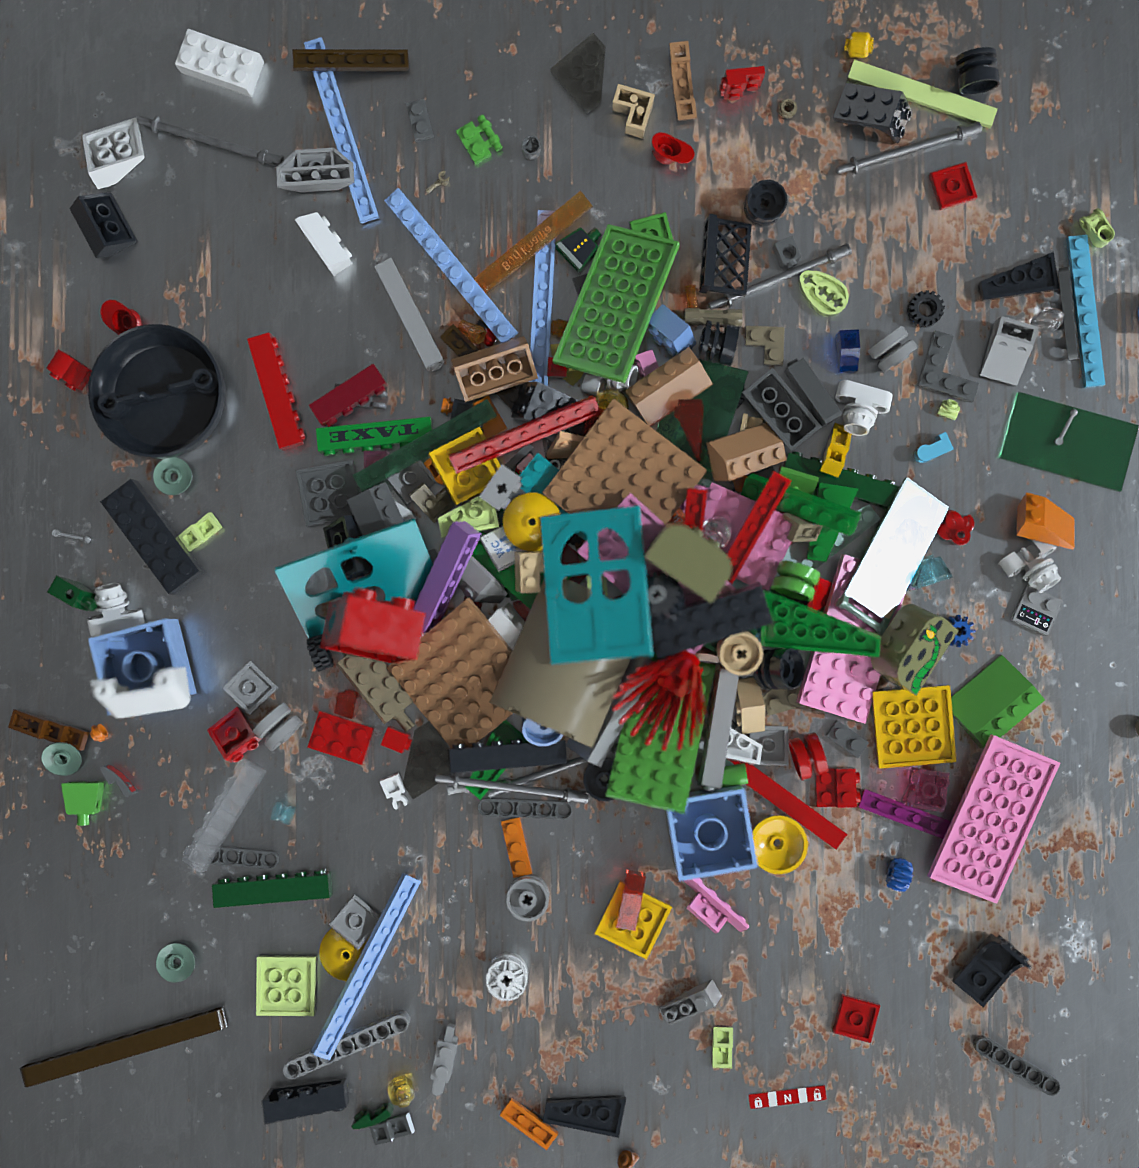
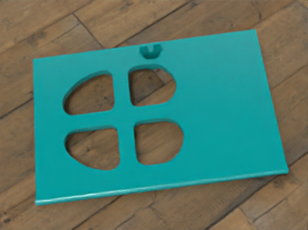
[541,505,653,665]
[274,518,434,639]

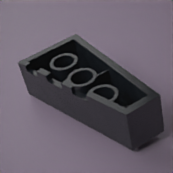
[262,1078,349,1125]

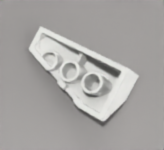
[697,714,763,765]

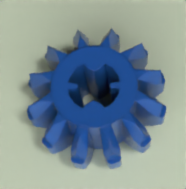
[948,615,976,647]
[886,858,914,892]

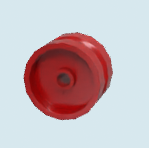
[788,732,828,780]

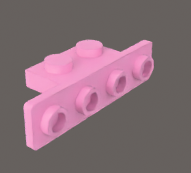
[684,878,749,934]

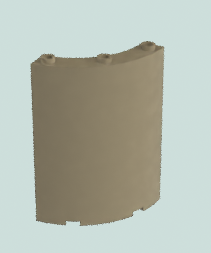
[489,577,631,748]

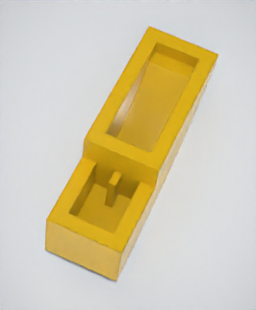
[820,423,852,477]

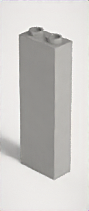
[566,656,653,767]

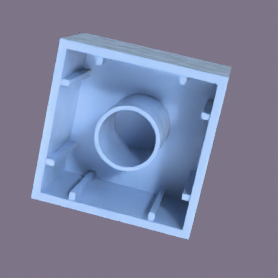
[88,619,197,716]
[665,785,758,881]

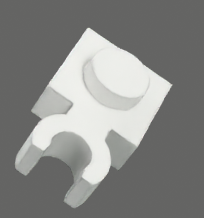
[380,773,408,810]

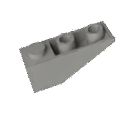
[659,979,722,1026]

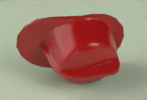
[652,132,695,165]
[100,299,143,335]

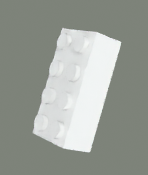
[175,29,264,97]

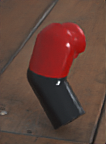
[475,319,497,346]

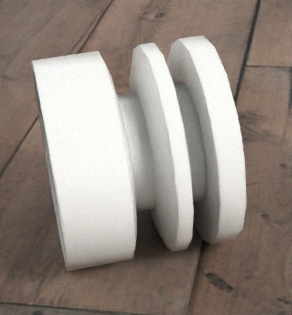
[486,952,528,1001]

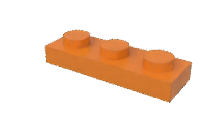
[501,817,532,878]
[500,1097,558,1150]

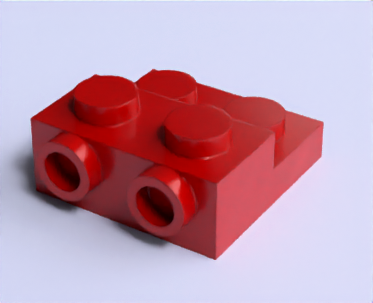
[719,66,765,101]
[207,707,262,763]
[815,767,861,808]

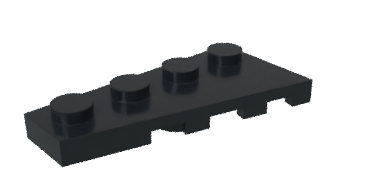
[979,251,1060,301]
[543,1097,626,1138]

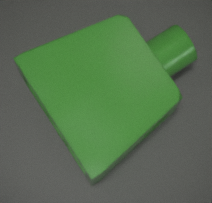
[62,781,105,826]

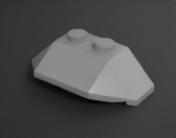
[276,148,355,192]
[457,555,508,603]

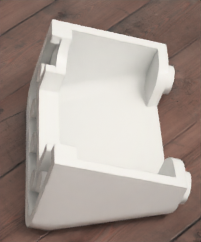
[91,667,190,718]

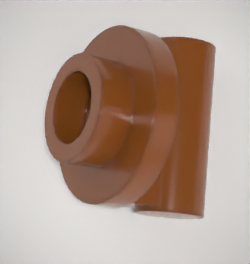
[617,1150,640,1168]

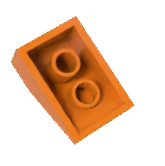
[1016,492,1075,550]

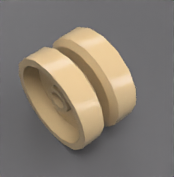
[716,631,763,675]

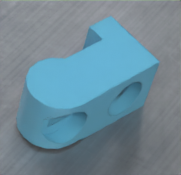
[914,432,954,463]

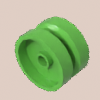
[771,560,821,602]

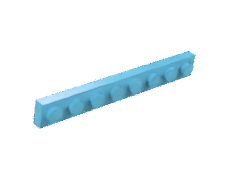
[1066,234,1105,388]

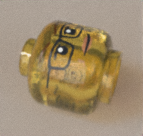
[388,1075,415,1108]

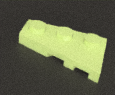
[438,497,499,538]

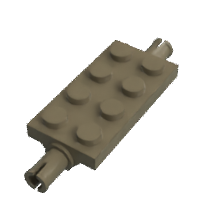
[336,653,415,733]

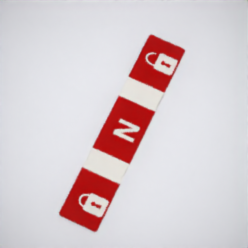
[749,1085,827,1109]

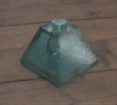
[907,554,953,591]

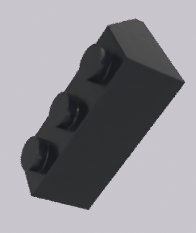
[69,192,137,258]
[323,515,373,583]

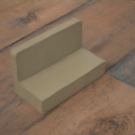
[783,513,823,542]

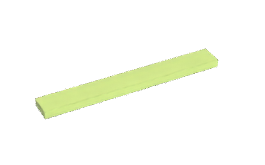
[847,60,997,129]

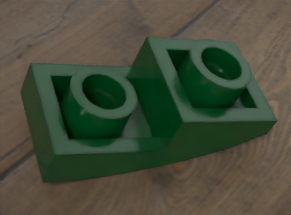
[351,1103,394,1130]

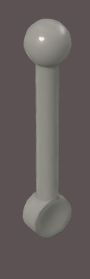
[1054,409,1078,445]
[52,529,91,543]

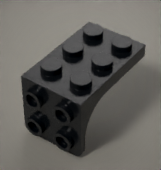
[833,83,912,144]
[511,382,585,435]
[952,934,1032,1008]

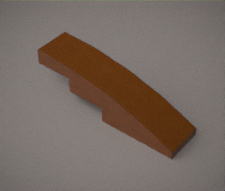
[8,709,89,750]

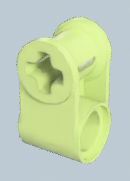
[1079,208,1115,248]

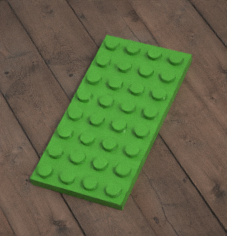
[552,224,680,384]
[606,651,716,814]

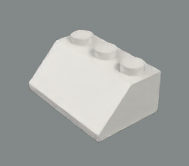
[295,212,353,276]

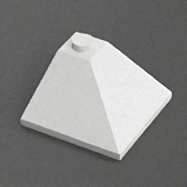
[82,118,145,189]

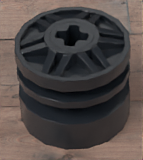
[955,47,1000,95]
[743,179,787,227]
[698,320,740,366]
[753,648,805,690]

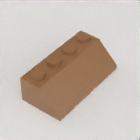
[451,336,538,402]
[625,347,713,427]
[707,423,786,481]

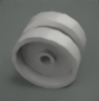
[868,326,919,373]
[252,703,303,751]
[506,874,550,921]

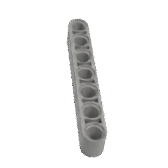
[283,1010,410,1079]

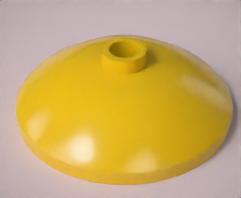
[503,493,561,551]
[752,815,808,874]
[319,928,370,981]

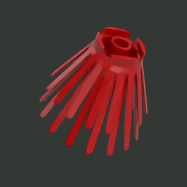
[613,650,706,751]

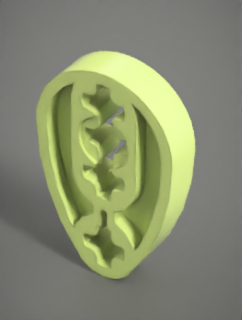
[798,270,849,317]

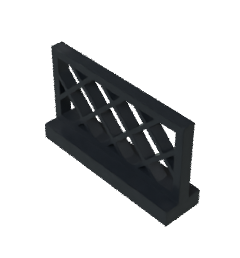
[699,214,752,297]

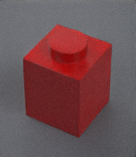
[380,726,412,753]

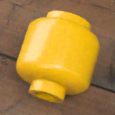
[845,32,874,58]

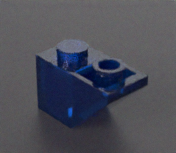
[836,329,860,373]

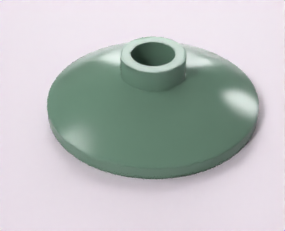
[153,457,192,495]
[42,742,82,776]
[156,943,195,983]

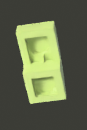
[178,512,223,552]
[712,1027,733,1069]

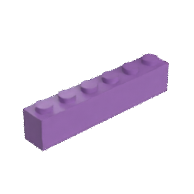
[413,521,481,633]

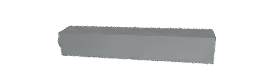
[374,258,445,371]
[697,669,739,792]

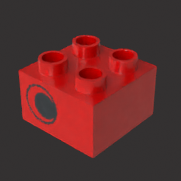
[320,588,426,664]

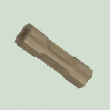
[684,308,743,327]

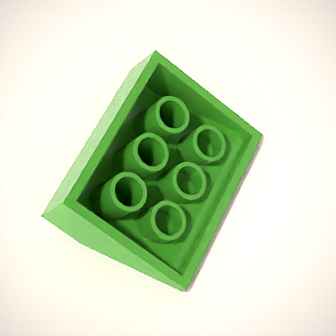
[951,655,1045,749]

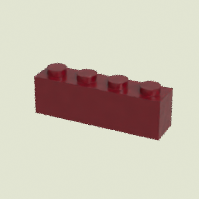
[308,363,388,427]

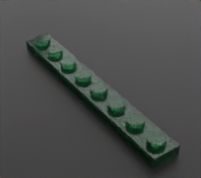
[352,399,497,492]

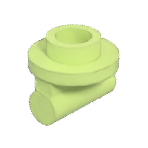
[937,399,960,420]

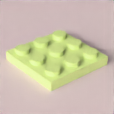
[256,955,316,1016]

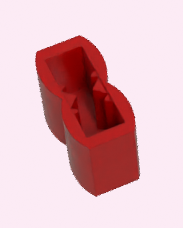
[46,349,92,391]

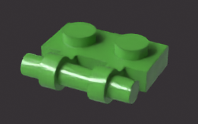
[456,115,503,165]

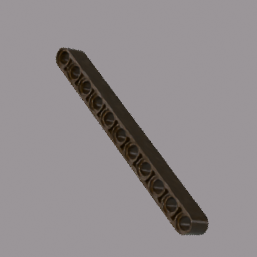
[19,1007,228,1088]

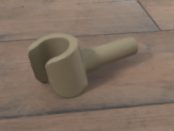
[425,171,450,193]

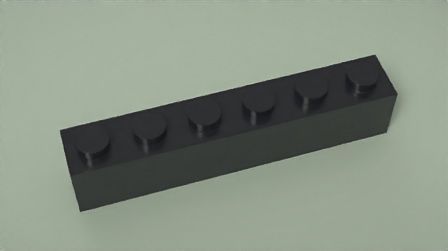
[448,739,567,773]

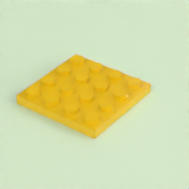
[872,685,957,769]

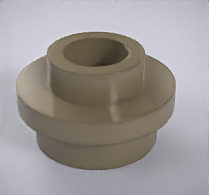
[778,99,797,118]

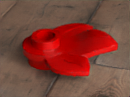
[937,510,974,546]

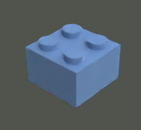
[648,304,697,357]

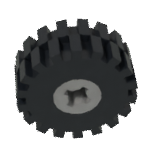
[646,572,686,626]

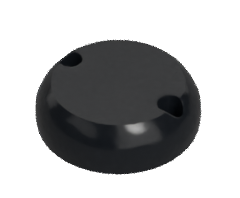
[88,324,226,459]

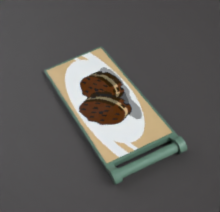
[836,478,949,636]

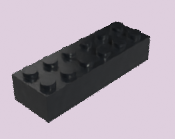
[100,479,205,595]
[650,582,773,659]

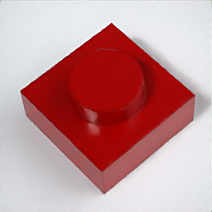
[547,357,567,378]

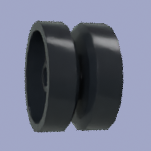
[583,757,615,802]

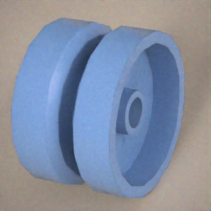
[522,716,563,746]

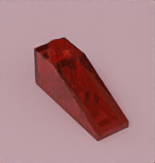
[674,399,704,461]
[616,869,646,931]

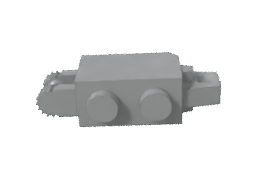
[430,1023,459,1096]

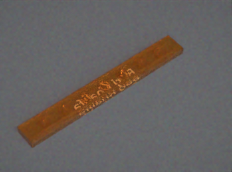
[474,191,593,294]

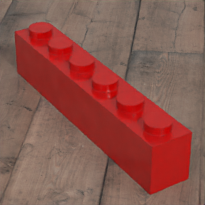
[247,332,306,451]

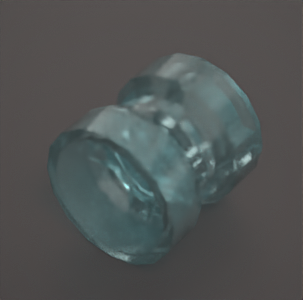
[271,801,296,825]

